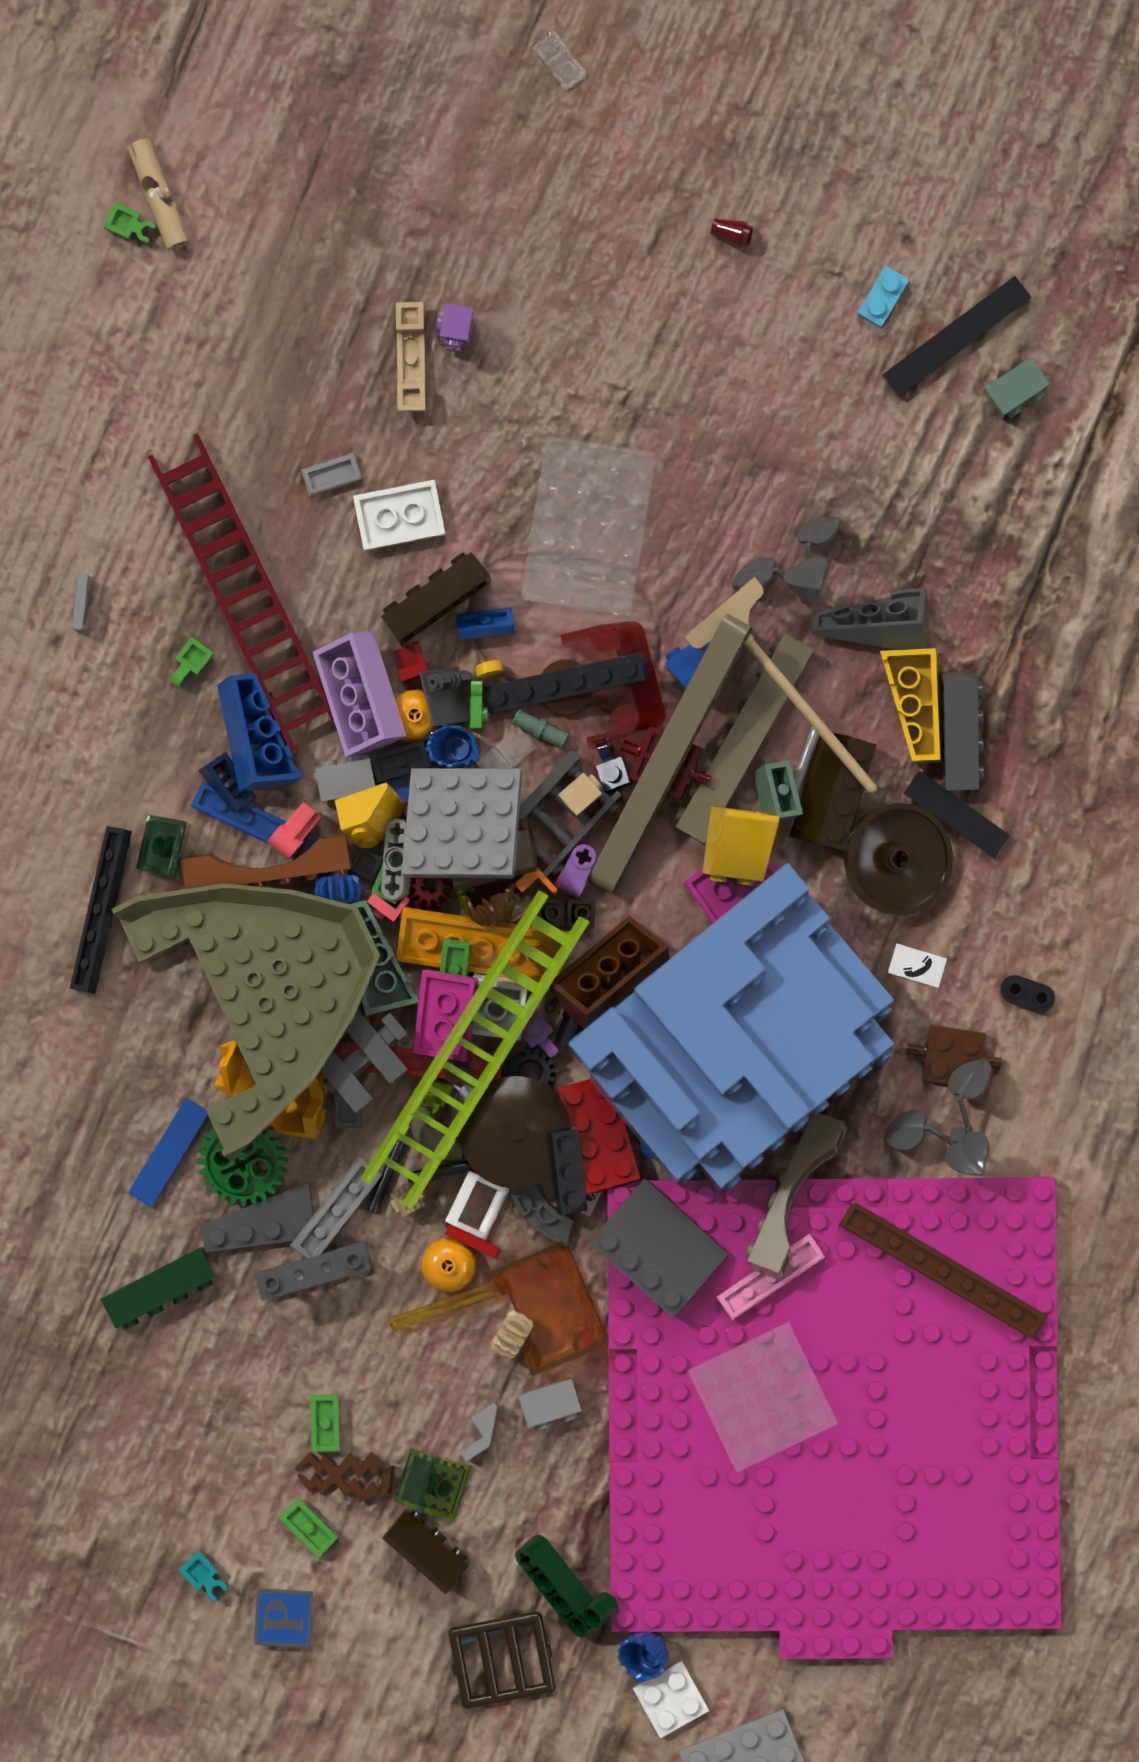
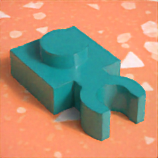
[178,1550,228,1602]

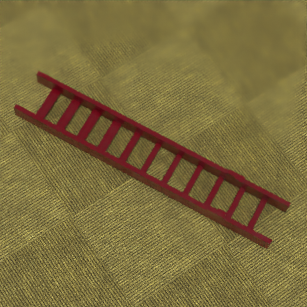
[148,433,338,757]

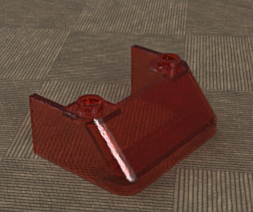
[560,621,665,746]

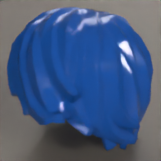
[425,724,480,769]
[617,1631,669,1683]

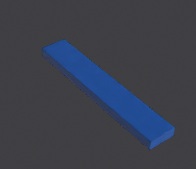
[191,782,353,873]

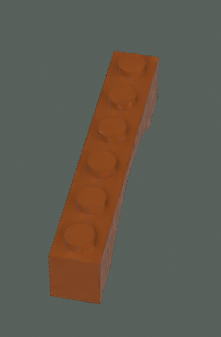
[181,834,353,889]

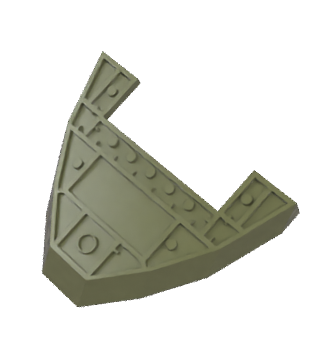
[112,883,380,1161]

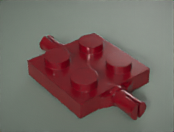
[620,726,712,799]

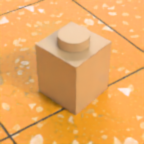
[558,772,602,817]

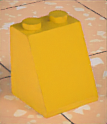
[702,806,780,885]

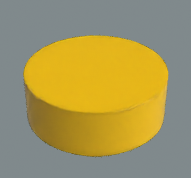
[475,660,504,679]

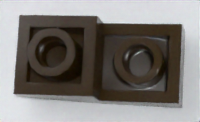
[537,899,595,928]

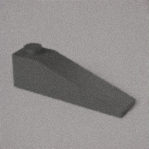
[812,588,929,650]

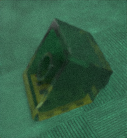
[394,1448,471,1519]

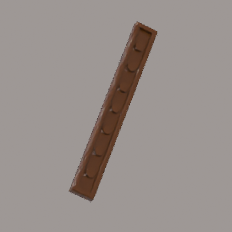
[839,1201,1047,1340]

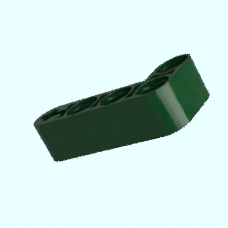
[515,1534,619,1638]

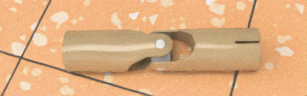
[127,138,190,250]

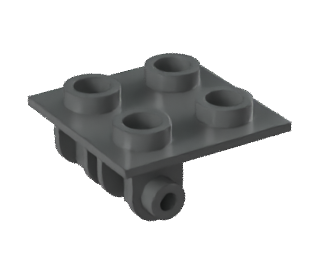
[419,667,473,726]

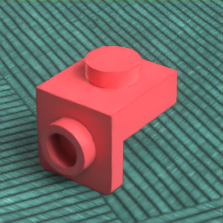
[367,893,411,923]

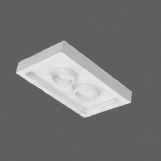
[353,480,446,551]

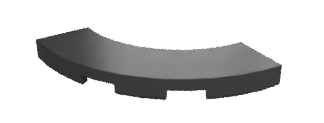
[509,1184,575,1247]

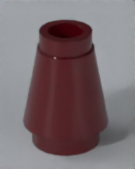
[710,218,753,248]

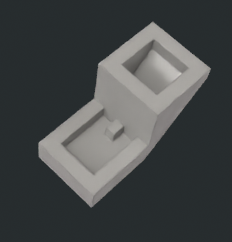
[460,1401,498,1462]

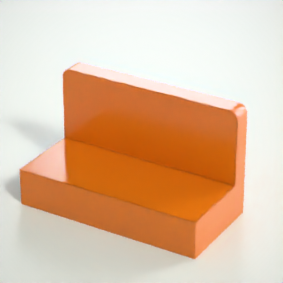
[515,868,558,896]

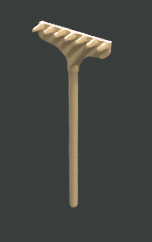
[684,577,877,793]

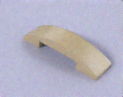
[396,302,426,412]

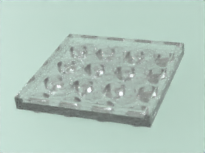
[687,1321,838,1473]

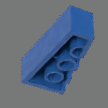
[217,673,303,792]

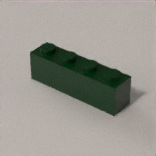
[101,1246,217,1331]

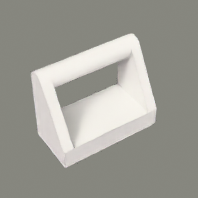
[445,1171,510,1240]

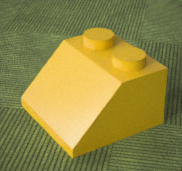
[335,783,406,848]

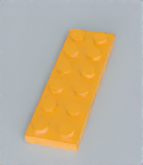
[396,907,569,982]

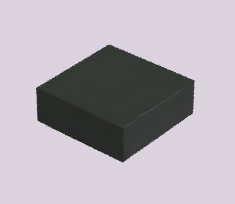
[348,848,383,883]

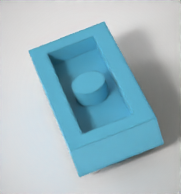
[857,266,909,328]

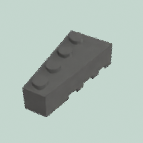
[939,671,984,791]

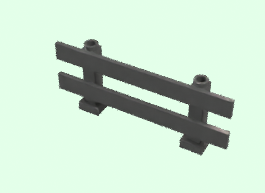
[320,1009,412,1114]

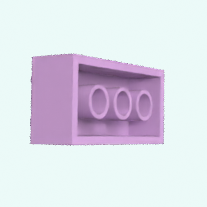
[313,631,406,757]

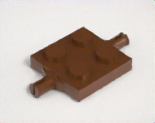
[906,1024,1002,1084]

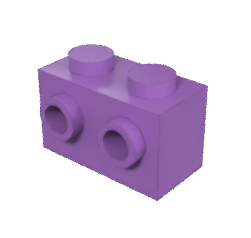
[436,303,474,353]

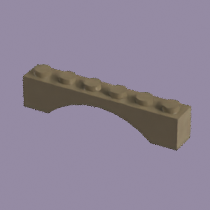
[746,1112,847,1281]

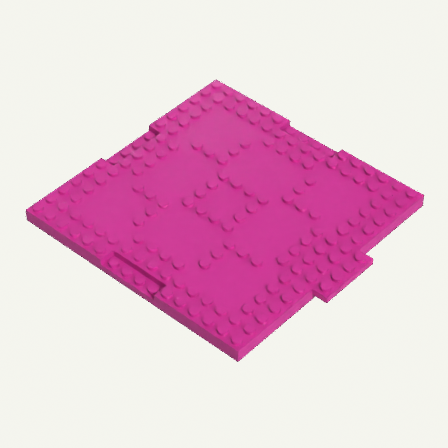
[607,1177,1061,1659]

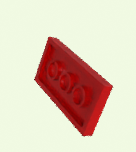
[557,1079,641,1196]

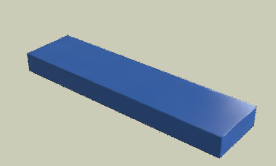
[128,1098,208,1208]

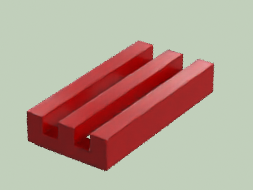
[445,1224,500,1258]

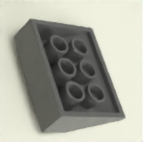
[589,1179,728,1318]

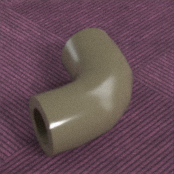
[410,1105,464,1163]

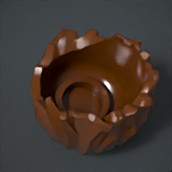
[465,878,516,928]

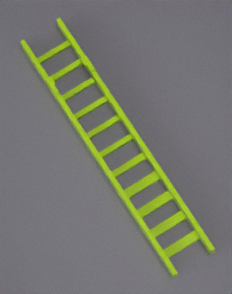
[361,890,589,1210]

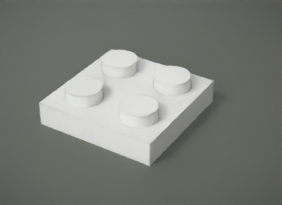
[633,1660,709,1738]

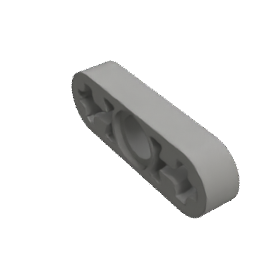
[381,819,411,901]

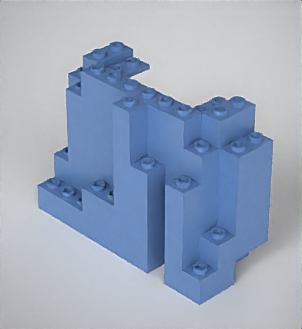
[568,863,894,1192]

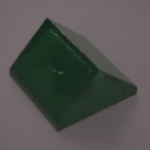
[136,815,190,878]

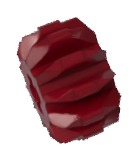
[408,878,454,911]

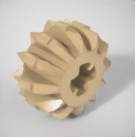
[491,1310,533,1359]

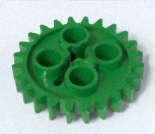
[197,1128,289,1206]

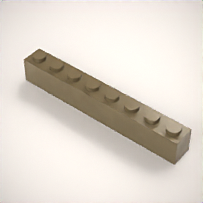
[674,633,814,845]

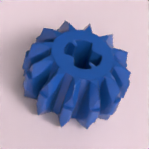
[314,875,362,904]

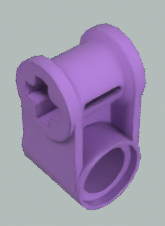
[554,844,597,899]

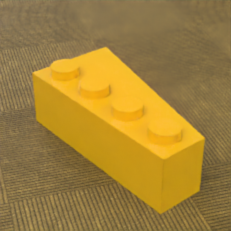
[880,648,942,764]

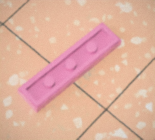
[716,1234,825,1320]

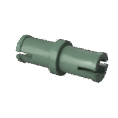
[511,709,568,749]

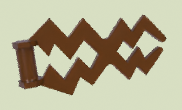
[295,1452,395,1502]

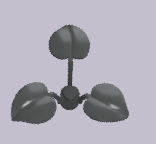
[732,516,841,604]
[884,1059,991,1176]

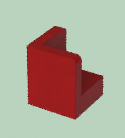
[393,641,428,683]

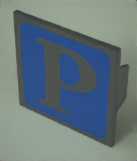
[254,1588,313,1648]

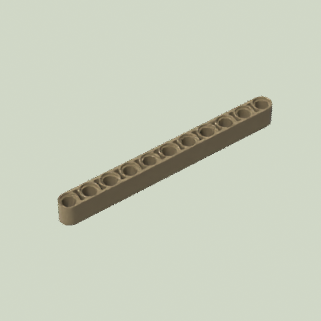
[588,614,752,894]

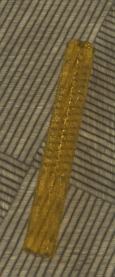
[389,1283,497,1332]

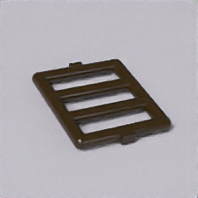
[448,1611,556,1709]

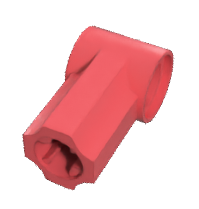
[267,802,322,860]

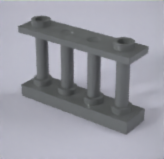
[519,750,622,878]
[254,1241,374,1301]

